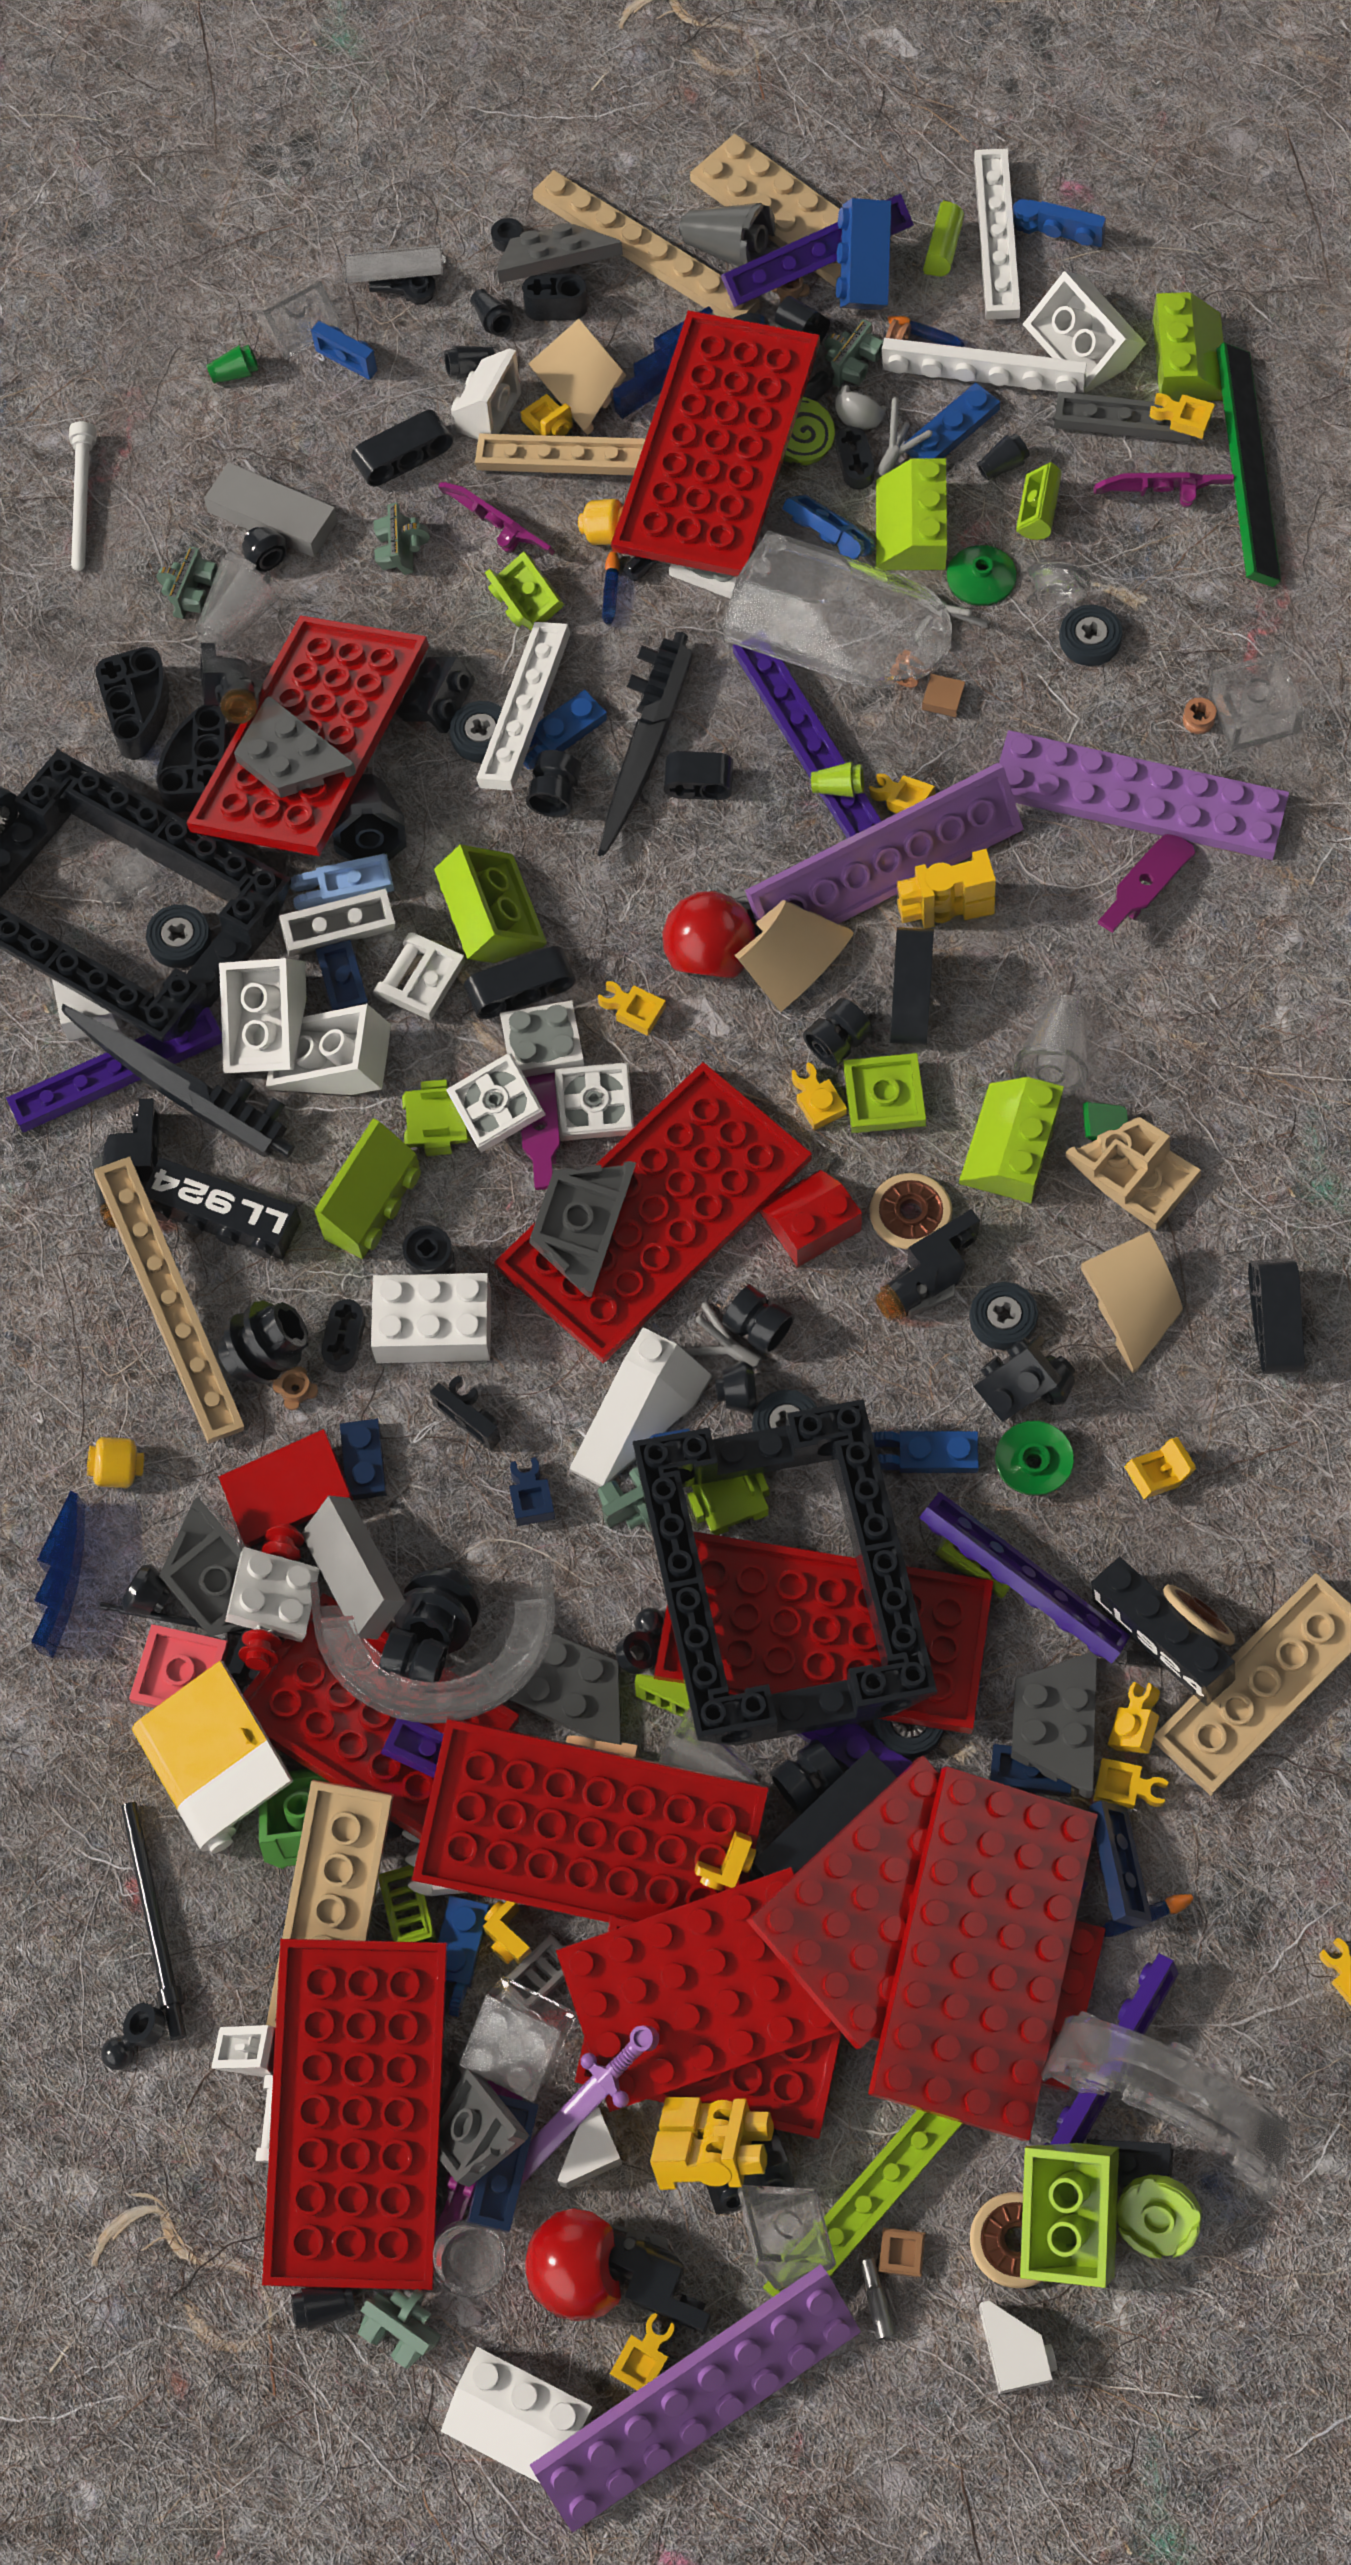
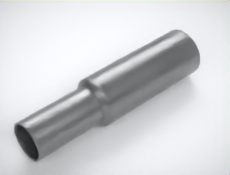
[860,2258,896,2340]

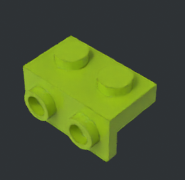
[485,551,565,631]

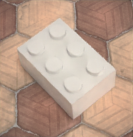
[371,1273,491,1363]

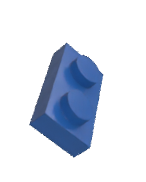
[311,321,377,380]

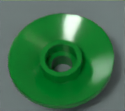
[947,545,1017,606]
[995,1421,1074,1496]

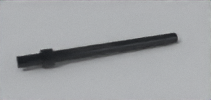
[121,1802,187,2041]

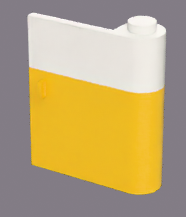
[132,1661,293,1854]

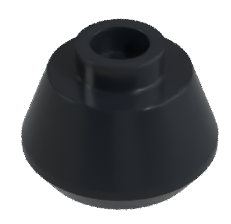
[242,527,287,572]
[1040,1355,1075,1405]
[715,1361,757,1414]
[121,1564,171,1616]

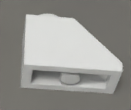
[979,2301,1057,2394]

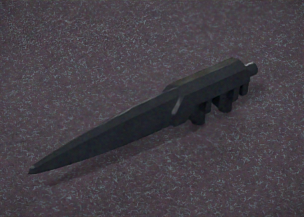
[598,632,693,856]
[61,1004,295,1158]

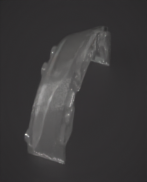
[310,1562,555,1723]
[1040,2011,1295,2201]

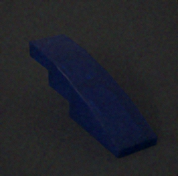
[613,306,713,420]
[31,1491,85,1658]

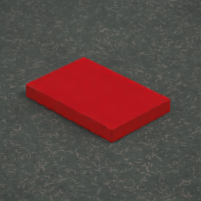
[218,1429,354,1548]

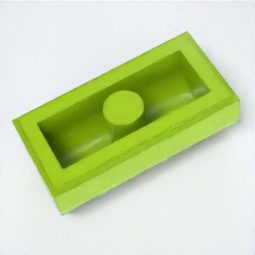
[923,200,964,277]
[1016,462,1062,540]

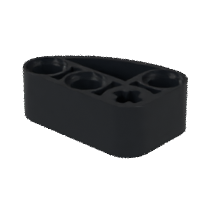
[95,647,169,760]
[156,704,230,812]
[890,927,934,1045]
[1248,1258,1305,1375]

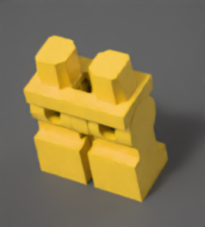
[897,849,996,929]
[650,2097,774,2190]

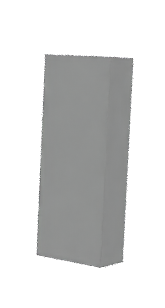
[204,462,338,557]
[301,1496,406,1639]

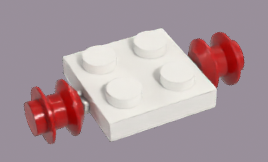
[225,1524,319,1671]

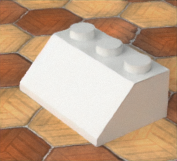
[1023,271,1146,393]
[441,2347,595,2483]

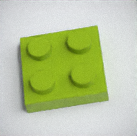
[843,1053,926,1133]

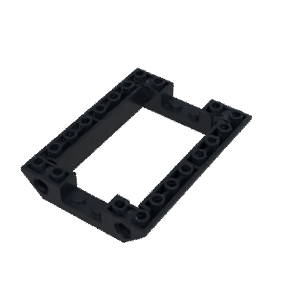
[0,749,291,1042]
[632,1399,937,1746]

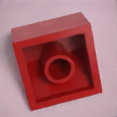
[759,1170,862,1268]

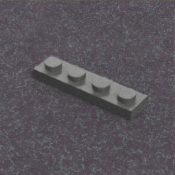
[1054,391,1191,442]

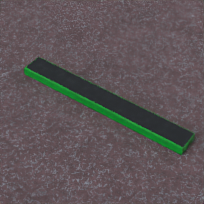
[1216,342,1281,587]

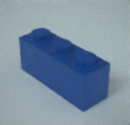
[836,198,891,310]

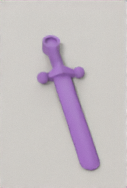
[520,2025,659,2186]

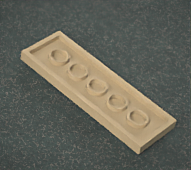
[690,133,841,287]
[1153,1573,1351,1796]
[266,1780,394,2028]

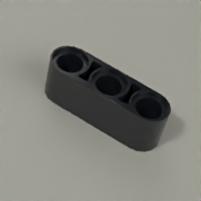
[351,410,454,487]
[464,946,576,1019]

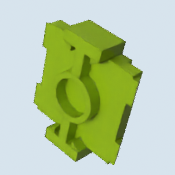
[402,1079,471,1156]
[687,1473,770,1535]

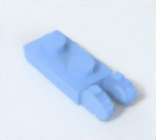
[290,853,394,910]

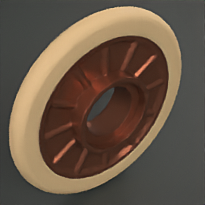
[870,1173,953,1250]
[1163,1585,1235,1646]
[970,2192,1042,2288]

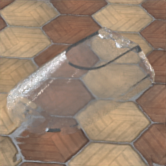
[723,530,952,688]

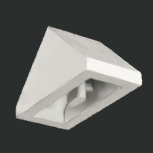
[52,979,123,1041]
[212,2025,275,2077]
[558,2106,622,2189]

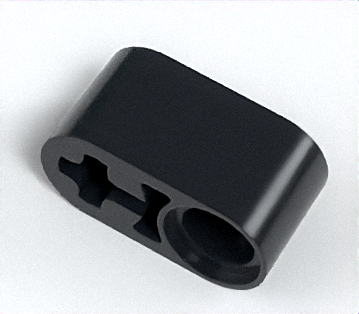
[522,274,588,321]
[774,296,830,343]
[664,751,734,800]

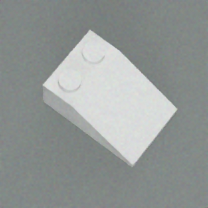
[219,958,307,1074]
[266,1004,391,1095]

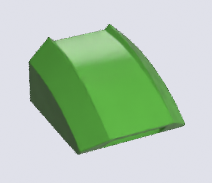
[259,1768,330,1869]

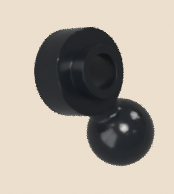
[616,1607,665,1674]
[101,2003,166,2070]

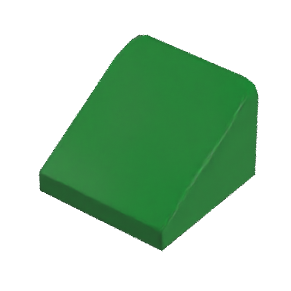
[1083,1102,1128,1141]

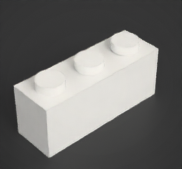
[279,888,395,957]

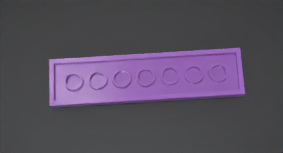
[999,730,1289,860]
[745,763,1024,933]
[530,2264,861,2533]

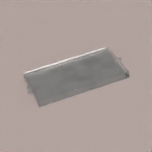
[341,245,446,283]

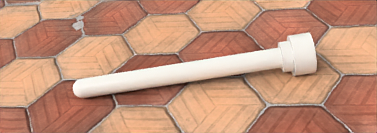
[69,421,97,571]

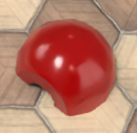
[662,891,756,978]
[525,2208,621,2322]

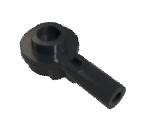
[369,275,436,305]

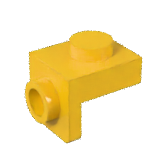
[520,393,573,436]
[1124,1437,1196,1499]
[695,1831,756,1891]
[483,1900,532,1965]

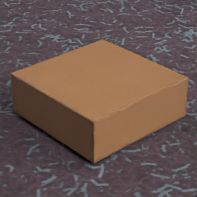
[922,674,965,717]
[879,2228,925,2278]

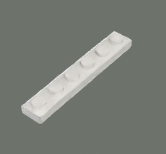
[974,148,1020,320]
[882,338,1087,394]
[476,622,570,791]

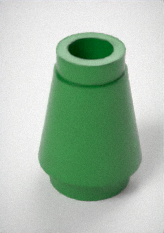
[206,344,259,384]

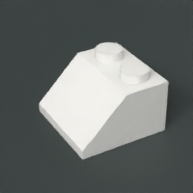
[451,348,521,440]

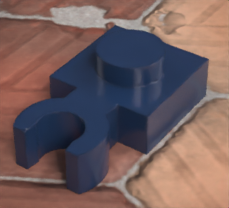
[509,1457,555,1527]

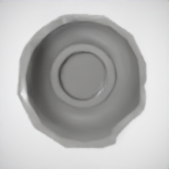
[835,385,886,431]

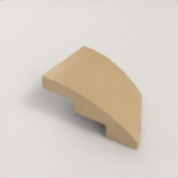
[528,319,627,436]
[735,900,854,1012]
[1066,1117,1201,1231]
[1081,1231,1183,1373]

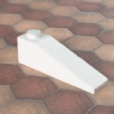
[569,1327,712,1487]

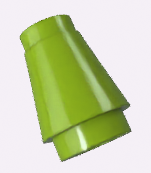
[811,761,864,798]

